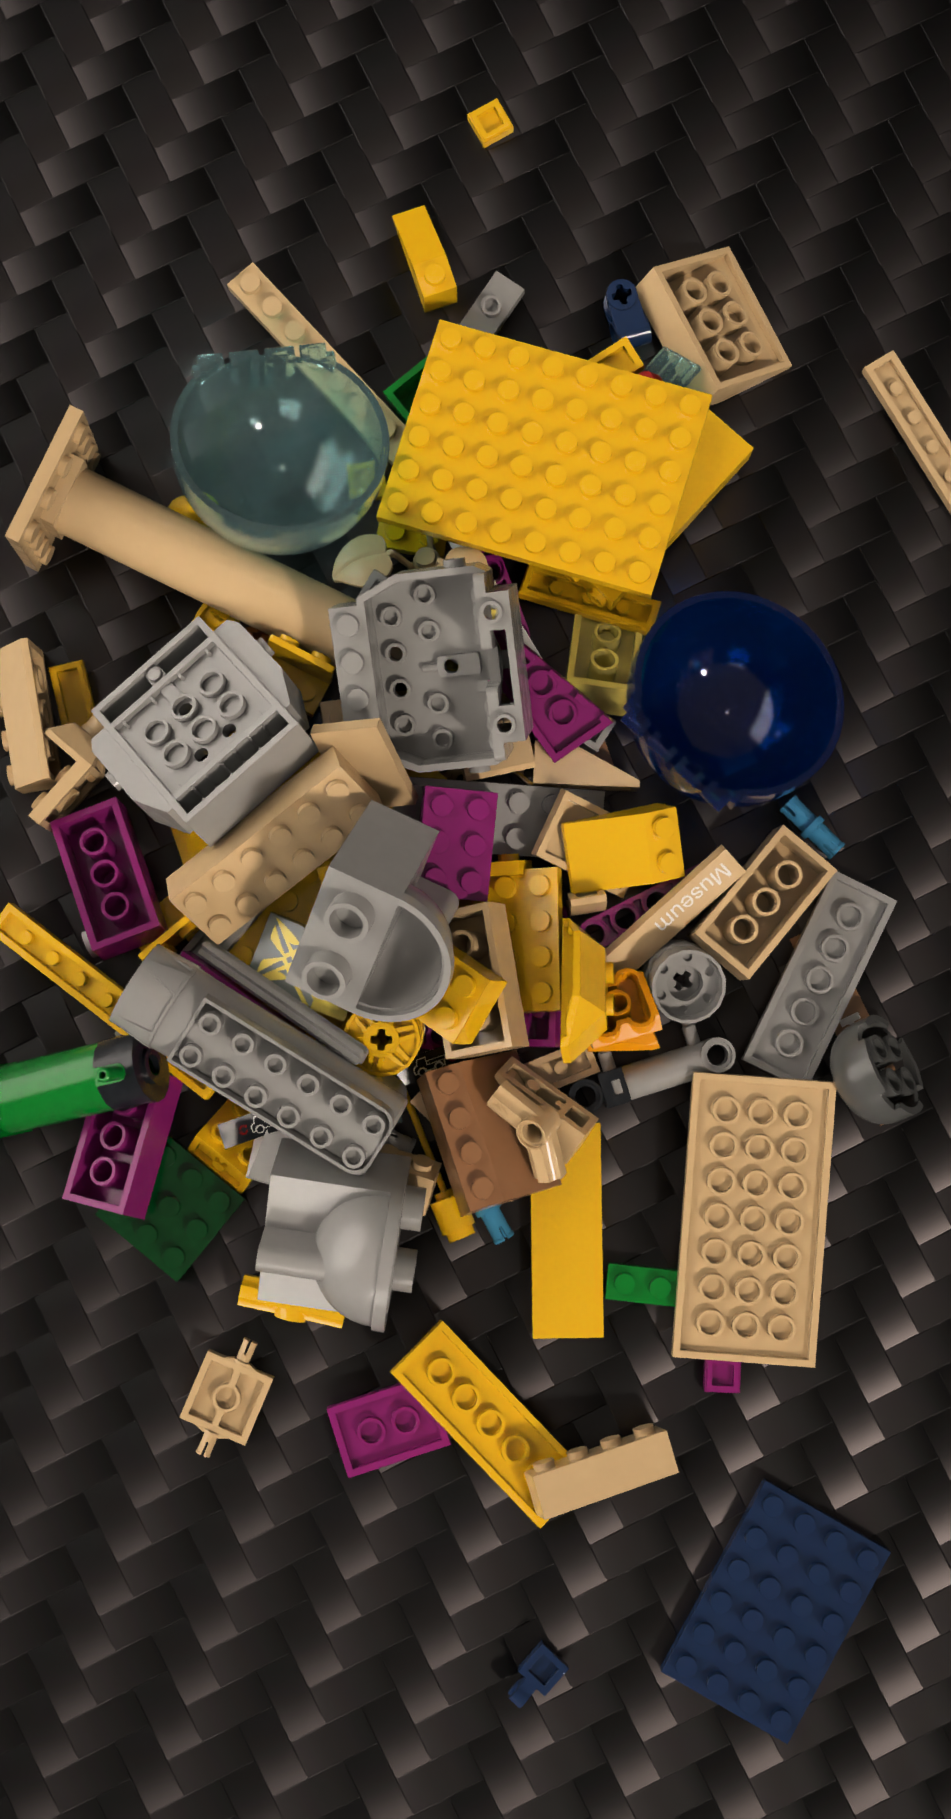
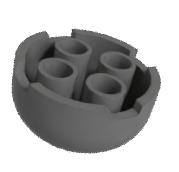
[830,1015,924,1124]

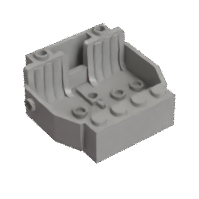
[328,557,533,773]
[91,616,319,847]

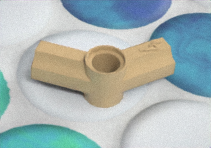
[487,1080,567,1183]

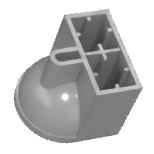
[285,800,459,1022]
[255,1138,427,1333]

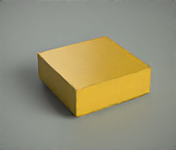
[467,98,514,148]

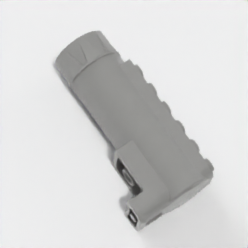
[109,944,408,1175]

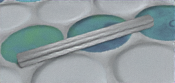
[198,941,369,1065]

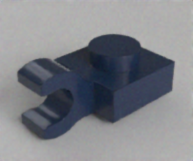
[508,1640,569,1709]

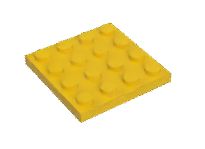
[458,867,563,1013]

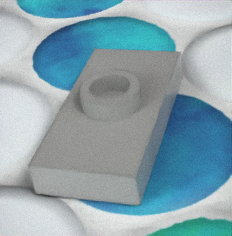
[459,271,525,335]

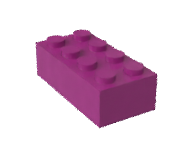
[50,797,168,961]
[62,1075,183,1220]

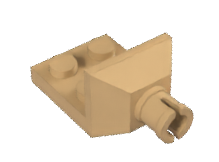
[28,715,105,833]

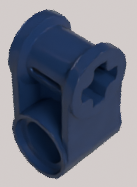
[603,279,652,348]

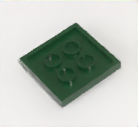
[95,1134,246,1282]

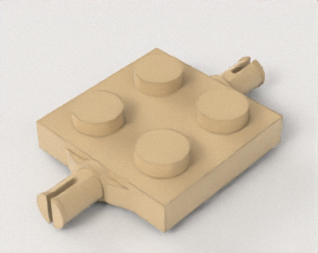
[179,1337,275,1458]

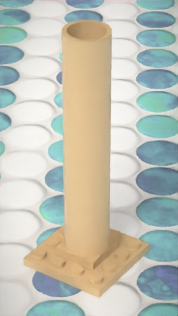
[5,405,403,667]

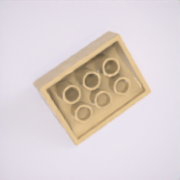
[636,246,792,406]

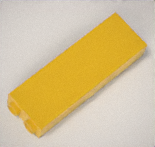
[562,410,754,611]

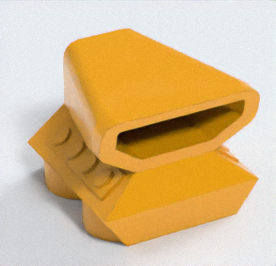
[587,968,662,1052]

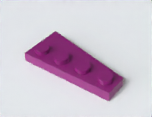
[493,629,614,763]

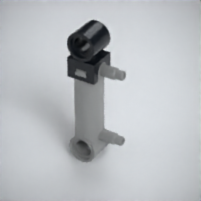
[566,1023,736,1113]

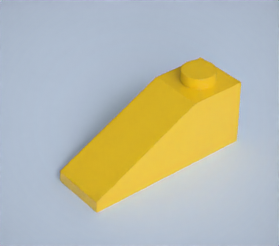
[392,205,457,313]

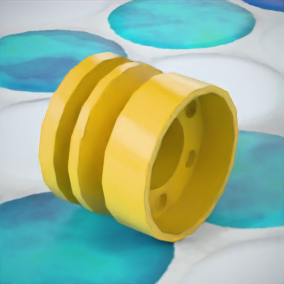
[344,1014,426,1077]

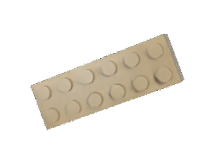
[166,746,382,945]

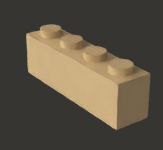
[524,1423,679,1520]

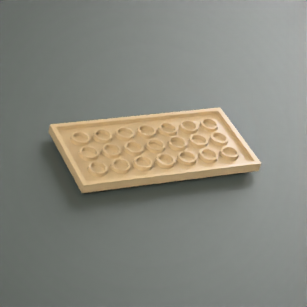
[671,1071,836,1368]

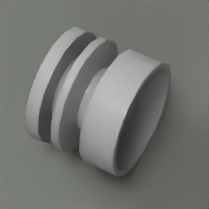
[641,940,726,1023]

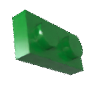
[604,1262,677,1307]

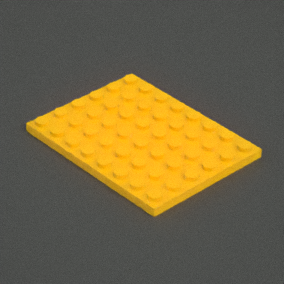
[376,319,713,599]

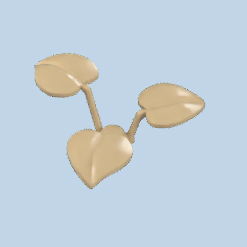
[332,534,488,588]

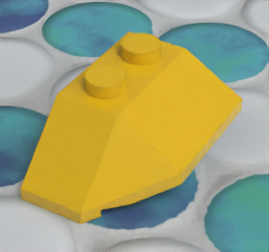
[560,918,614,1063]

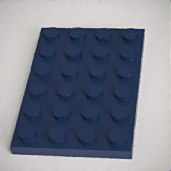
[660,1478,891,1744]

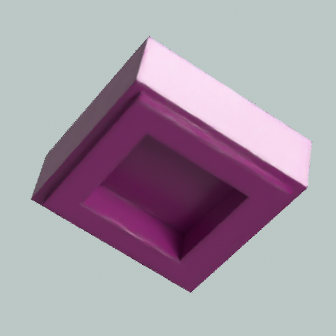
[703,1359,741,1393]

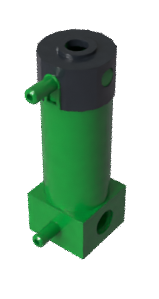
[0,1034,170,1138]

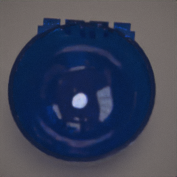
[620,591,844,812]

